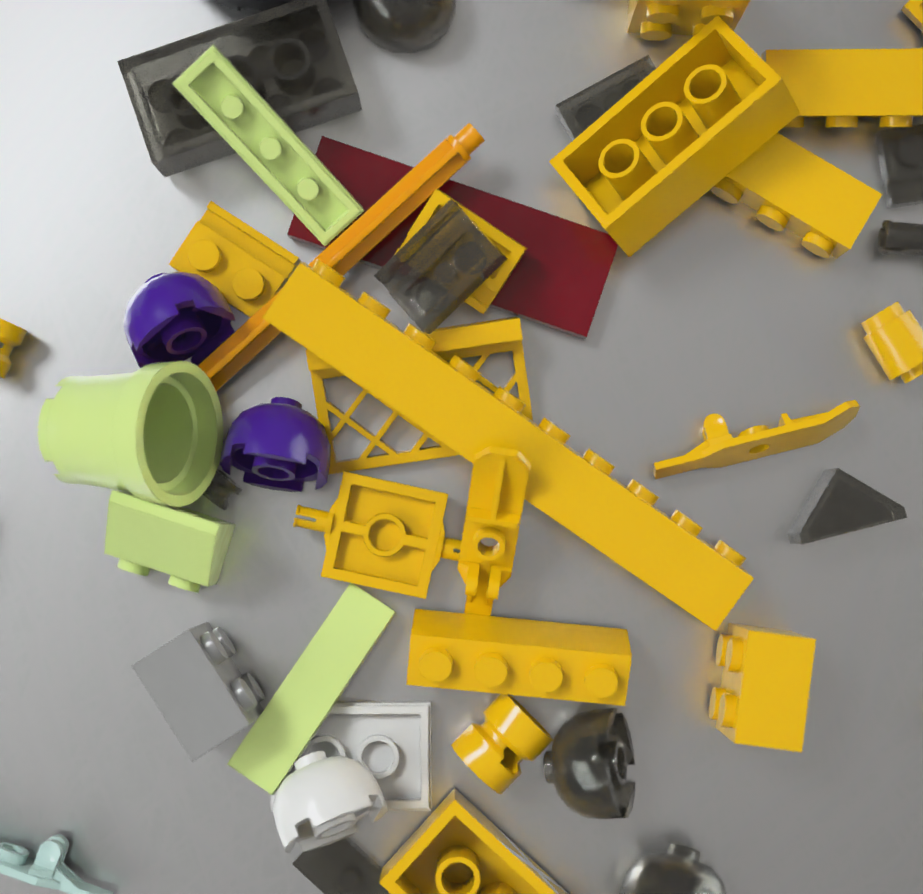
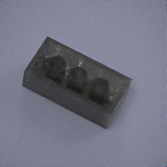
[117,0,362,178]

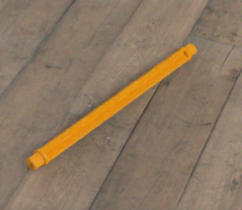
[198,123,485,392]

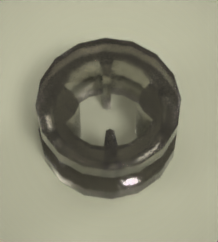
[203,468,243,510]

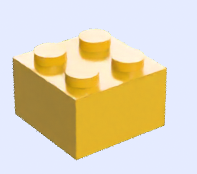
[709,623,816,752]

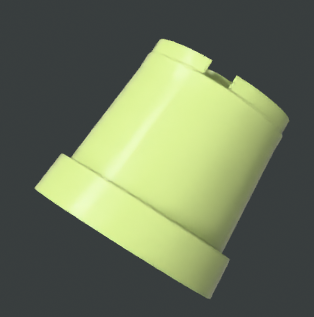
[38,361,223,507]

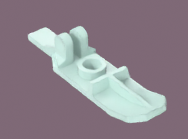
[0,834,114,894]

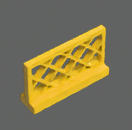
[306,316,533,475]

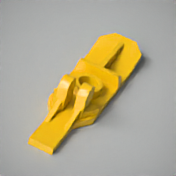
[653,400,860,479]
[457,446,531,616]

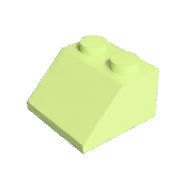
[104,490,236,593]

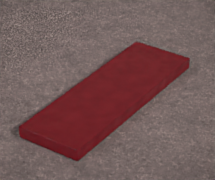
[287,136,618,339]

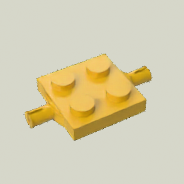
[293,471,462,599]

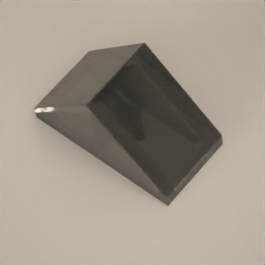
[788,468,907,544]

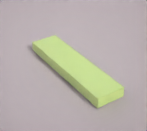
[172,44,364,246]
[227,583,396,795]

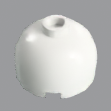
[273,751,387,853]

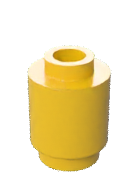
[861,301,923,384]

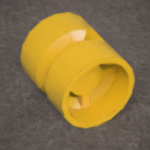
[451,694,554,795]

